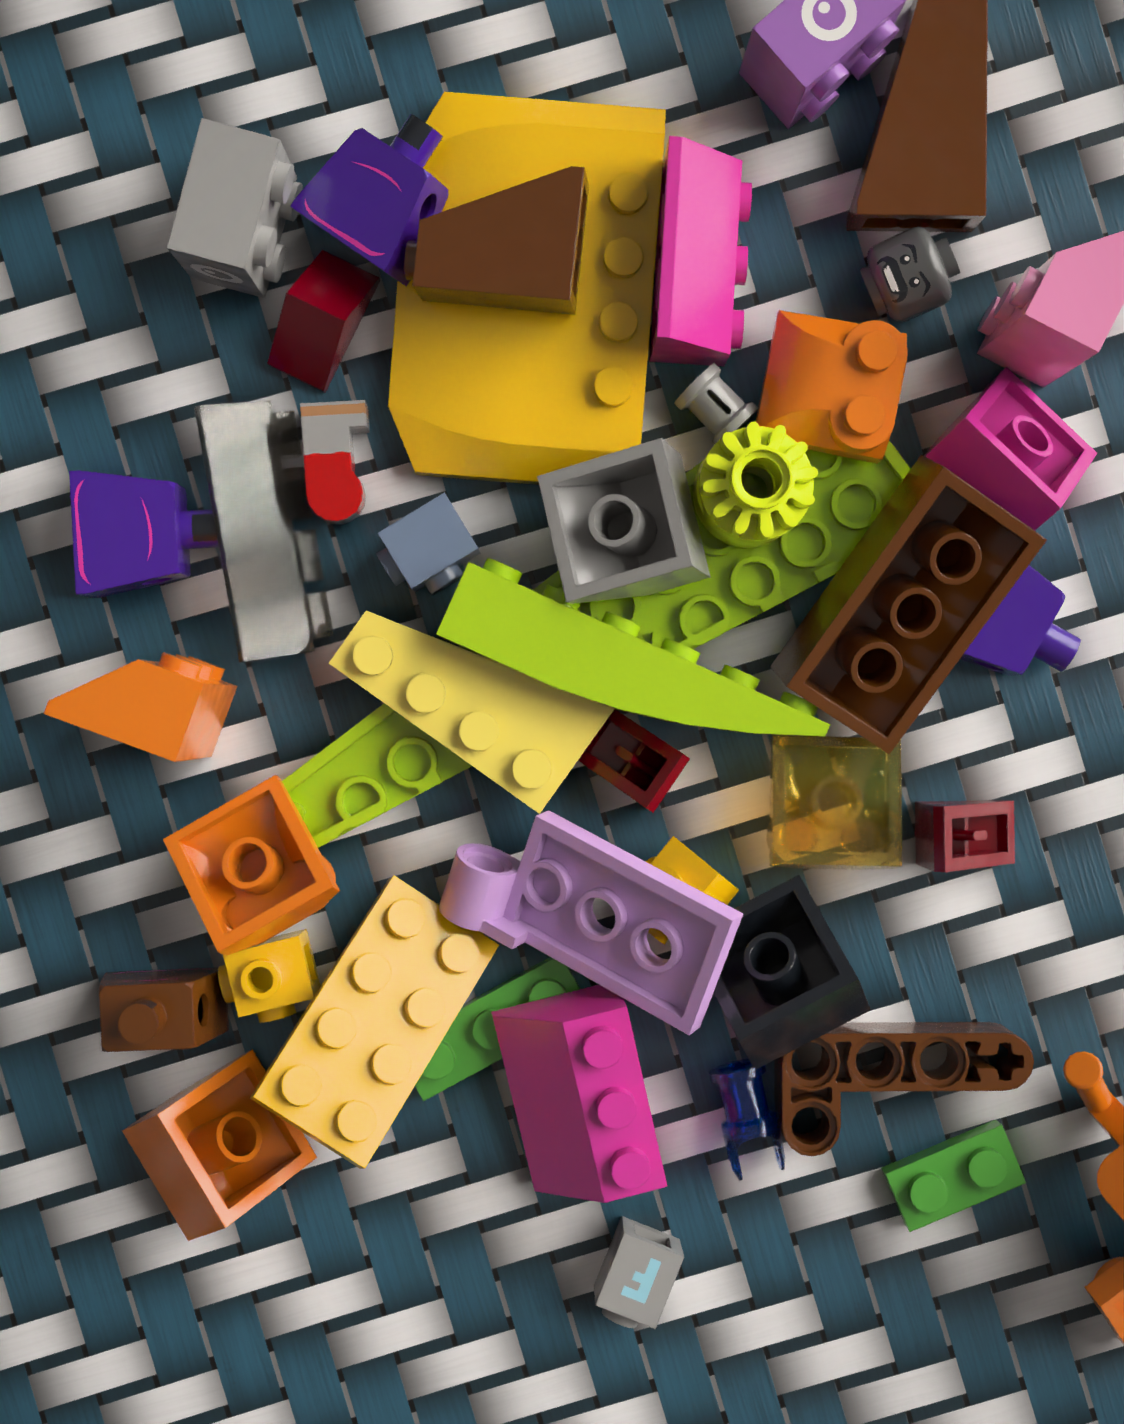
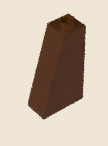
[847,0,988,232]

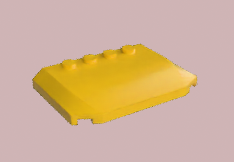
[388,92,666,485]

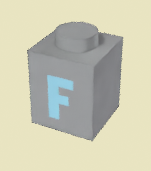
[594,1216,684,1329]

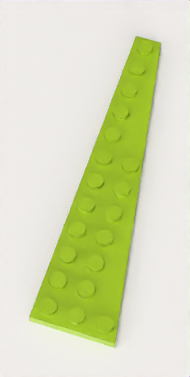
[282,420,911,848]

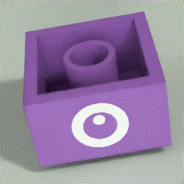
[739,0,906,130]

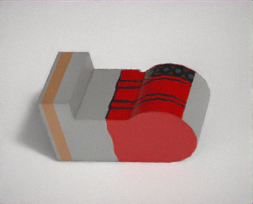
[300,400,370,525]

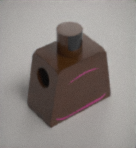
[99,967,229,1052]

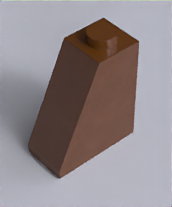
[404,166,589,315]

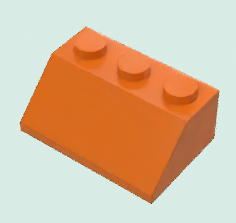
[44,652,238,762]

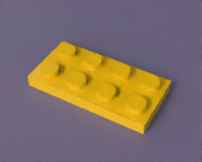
[250,875,499,1169]

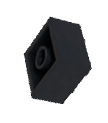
[714,875,871,1070]

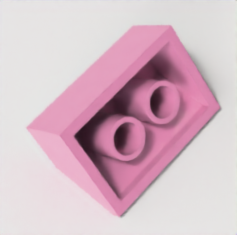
[977,231,1124,388]

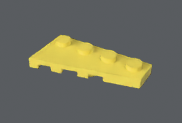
[329,611,615,814]

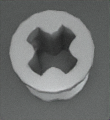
[674,363,758,444]

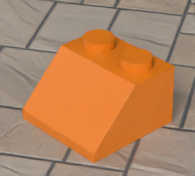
[122,1049,317,1241]

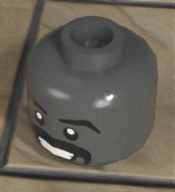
[859,226,960,323]

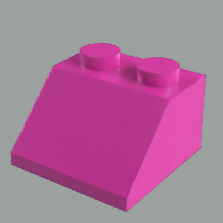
[924,367,1097,531]

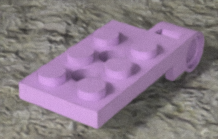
[439,810,743,1035]

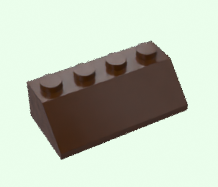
[770,455,1047,755]

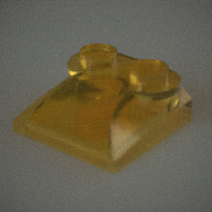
[766,735,902,870]

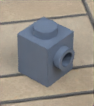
[376,492,481,595]

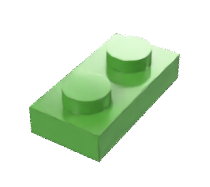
[881,1119,1026,1232]

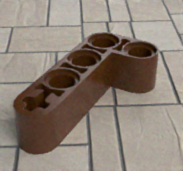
[774,1022,1034,1157]

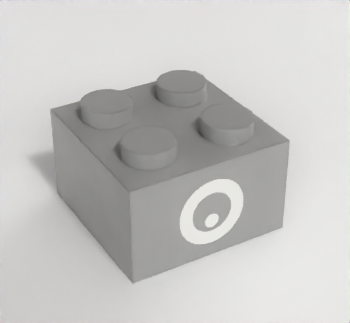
[167,118,303,298]

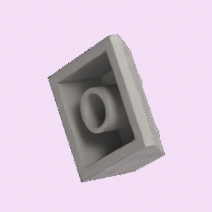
[537,438,710,604]

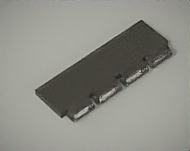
[194,401,334,663]

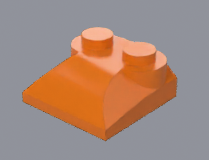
[756,310,908,464]
[163,775,340,956]

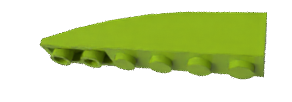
[436,558,831,736]

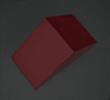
[267,250,380,393]
[578,709,690,813]
[915,800,1015,872]

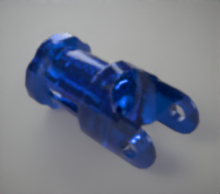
[709,1059,785,1181]

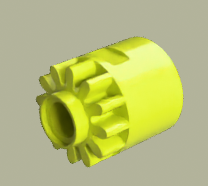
[693,422,818,548]

